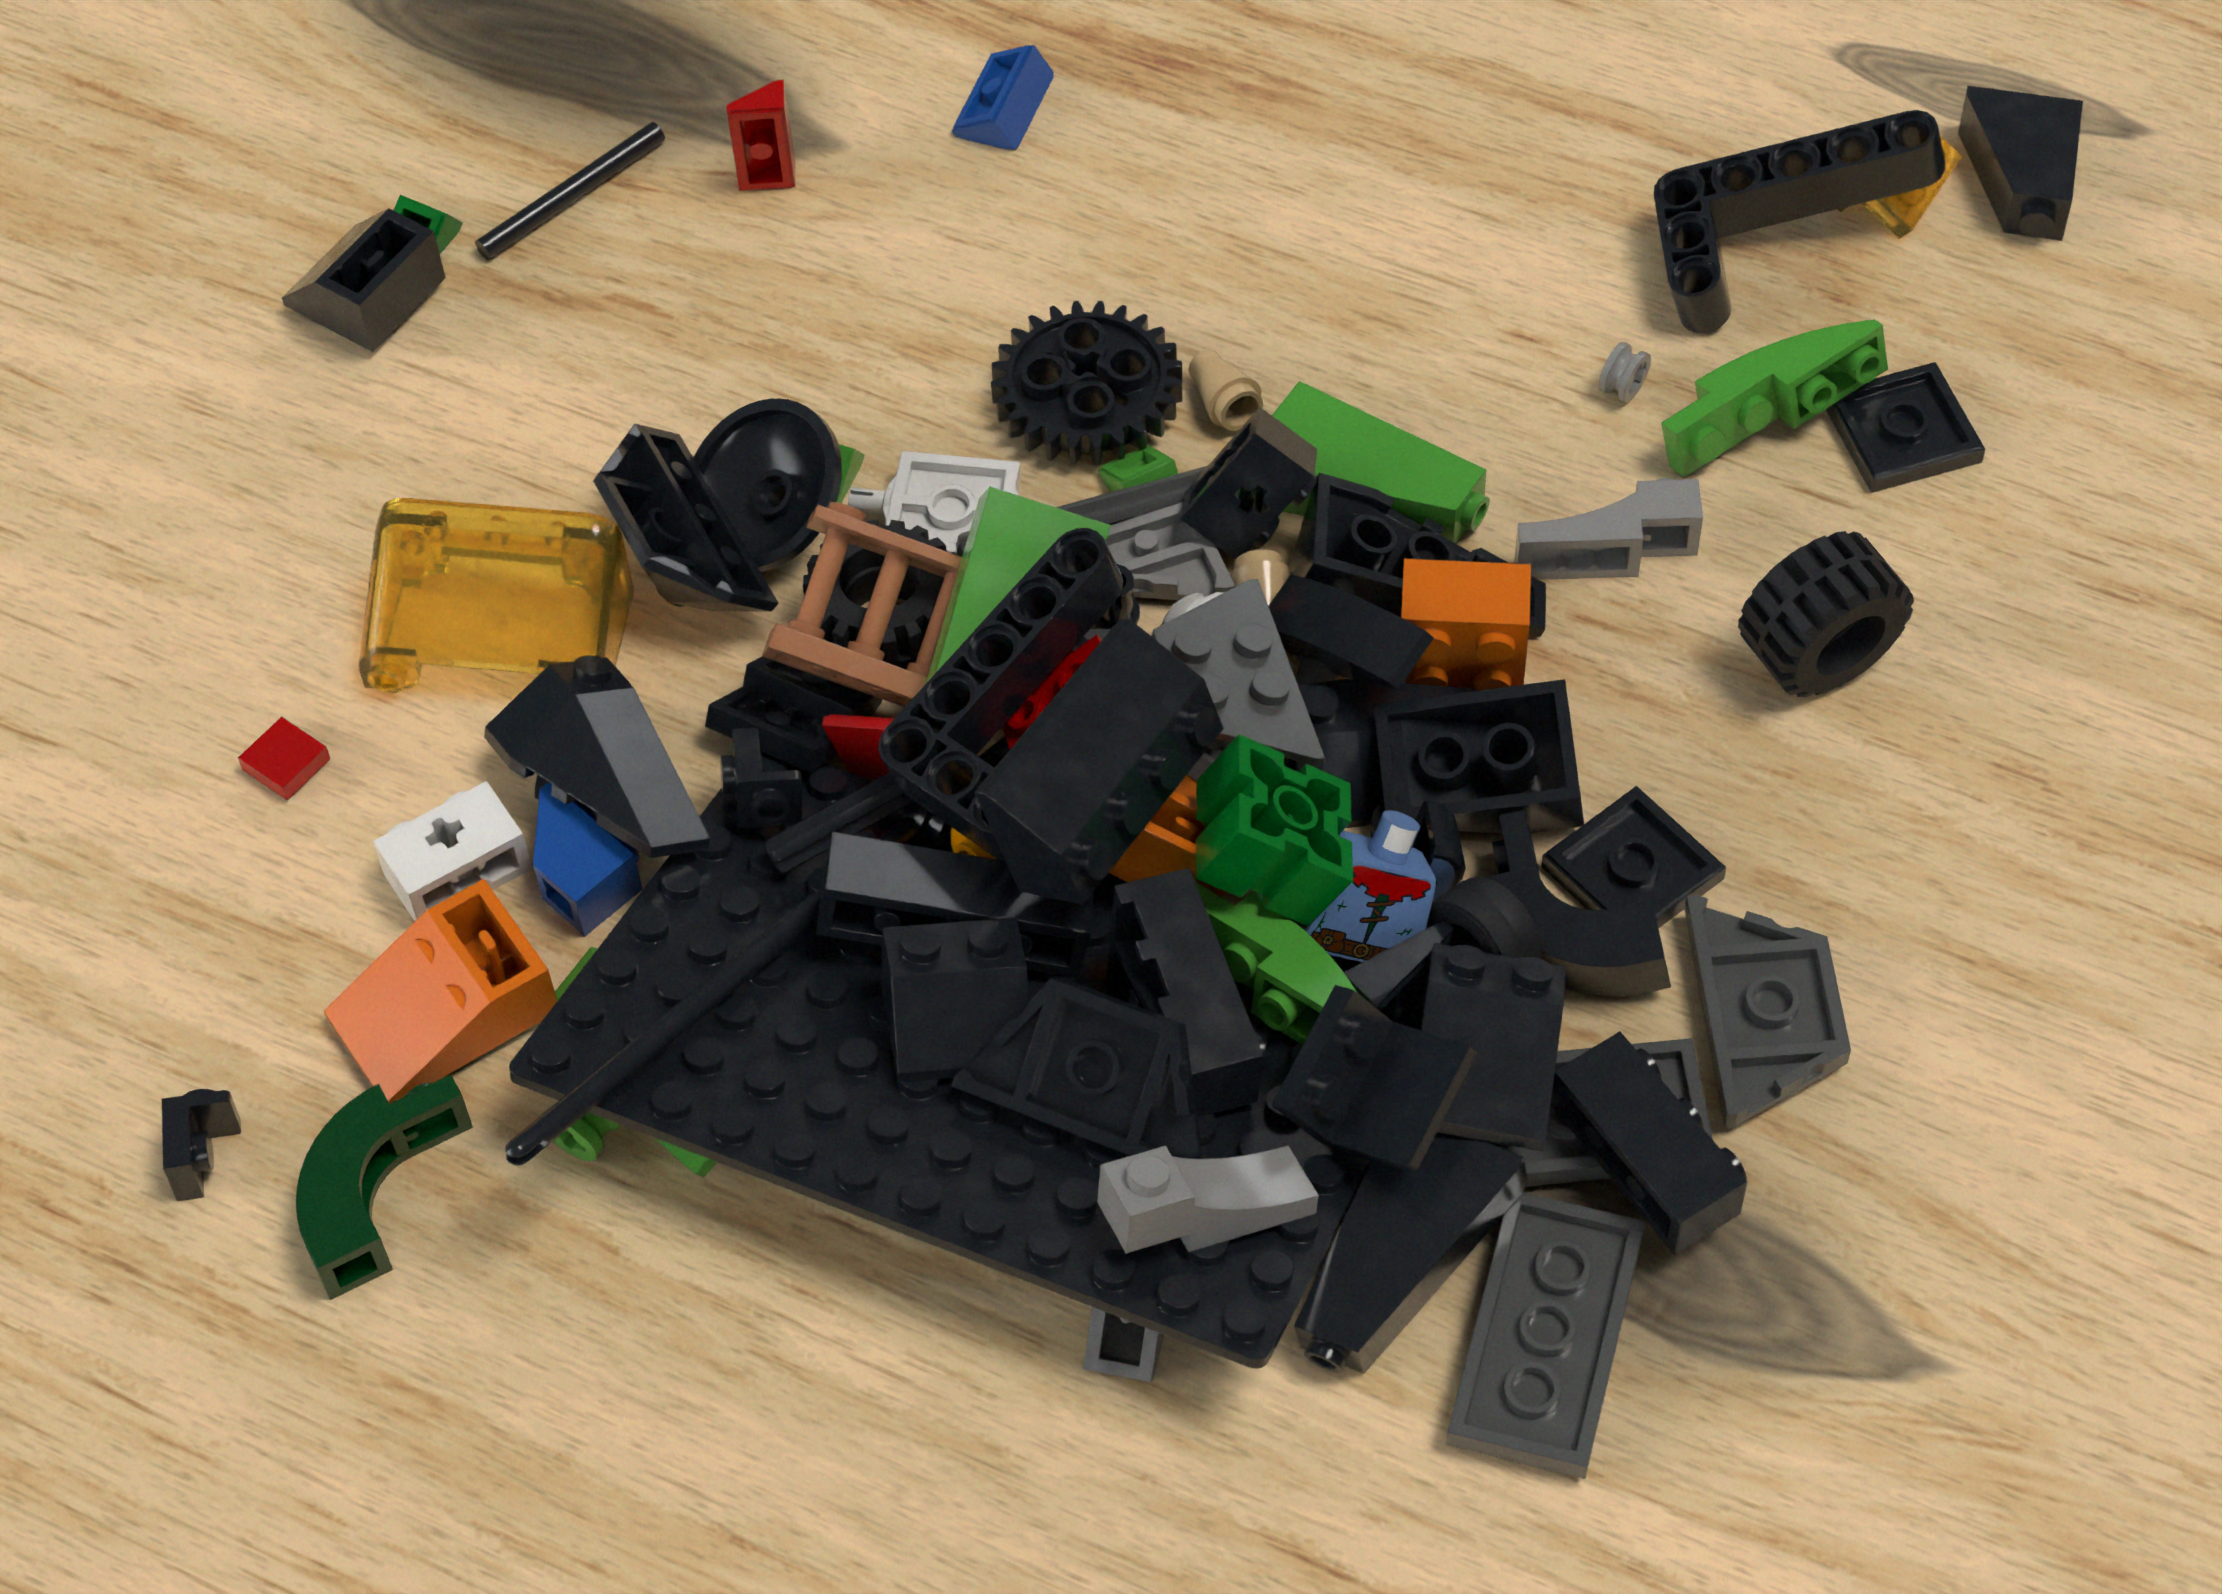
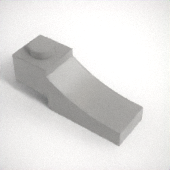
[1514,478,1703,580]
[1097,1146,1319,1253]

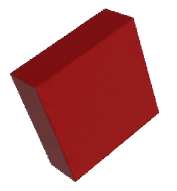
[238,716,331,801]

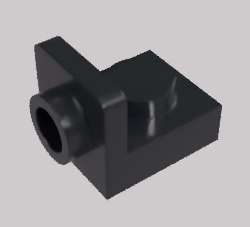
[162,1089,241,1201]

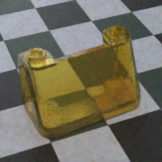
[359,498,634,693]

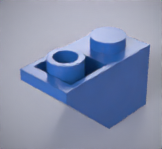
[533,782,643,937]

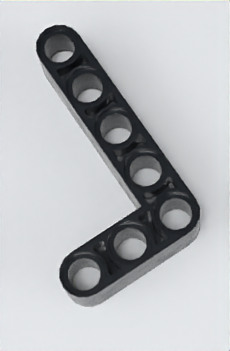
[1653,110,1946,333]
[878,528,1124,864]

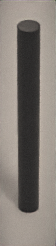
[475,122,665,260]

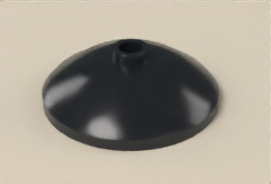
[693,398,842,572]

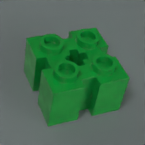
[1196,734,1353,926]

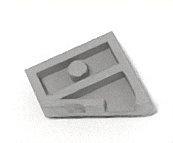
[1106,502,1235,600]

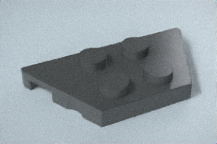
[1151,579,1325,770]
[1684,895,1851,1128]

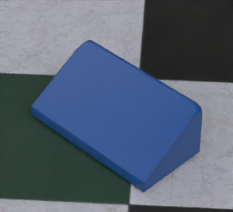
[952,45,1054,150]

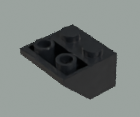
[282,208,446,352]

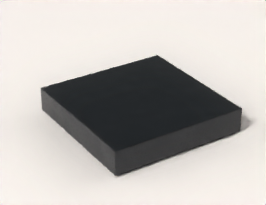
[1826,362,1985,493]
[1541,786,1726,929]

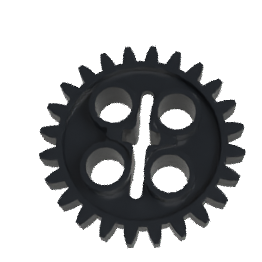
[991,300,1183,465]

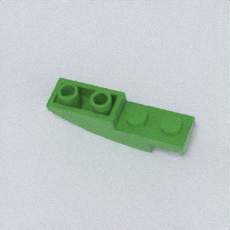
[1661,319,1888,478]
[1195,882,1357,1045]

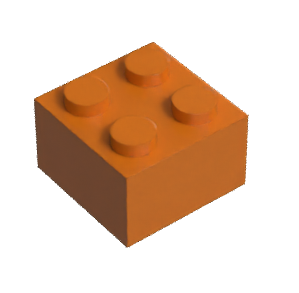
[1401,559,1531,691]

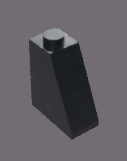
[1958,86,2083,241]

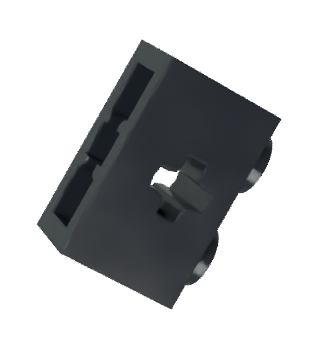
[1180,407,1318,559]

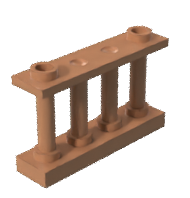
[762,502,1005,741]

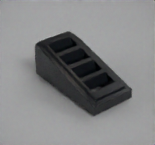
[1344,920,1454,1023]

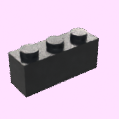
[1550,1031,1748,1255]

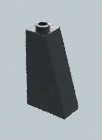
[1294,1132,1528,1374]

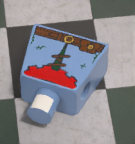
[1291,810,1436,962]

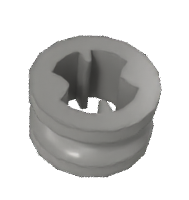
[1598,342,1651,402]

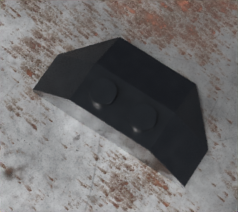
[593,424,779,612]

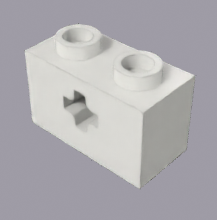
[373,781,533,921]

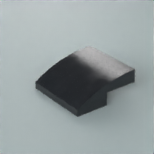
[705,656,882,773]

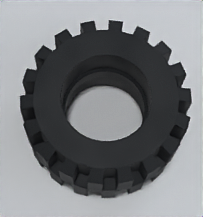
[803,520,947,669]
[1738,531,1914,697]

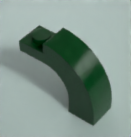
[296,1075,473,1300]

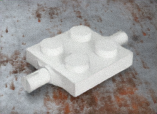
[848,451,1055,556]

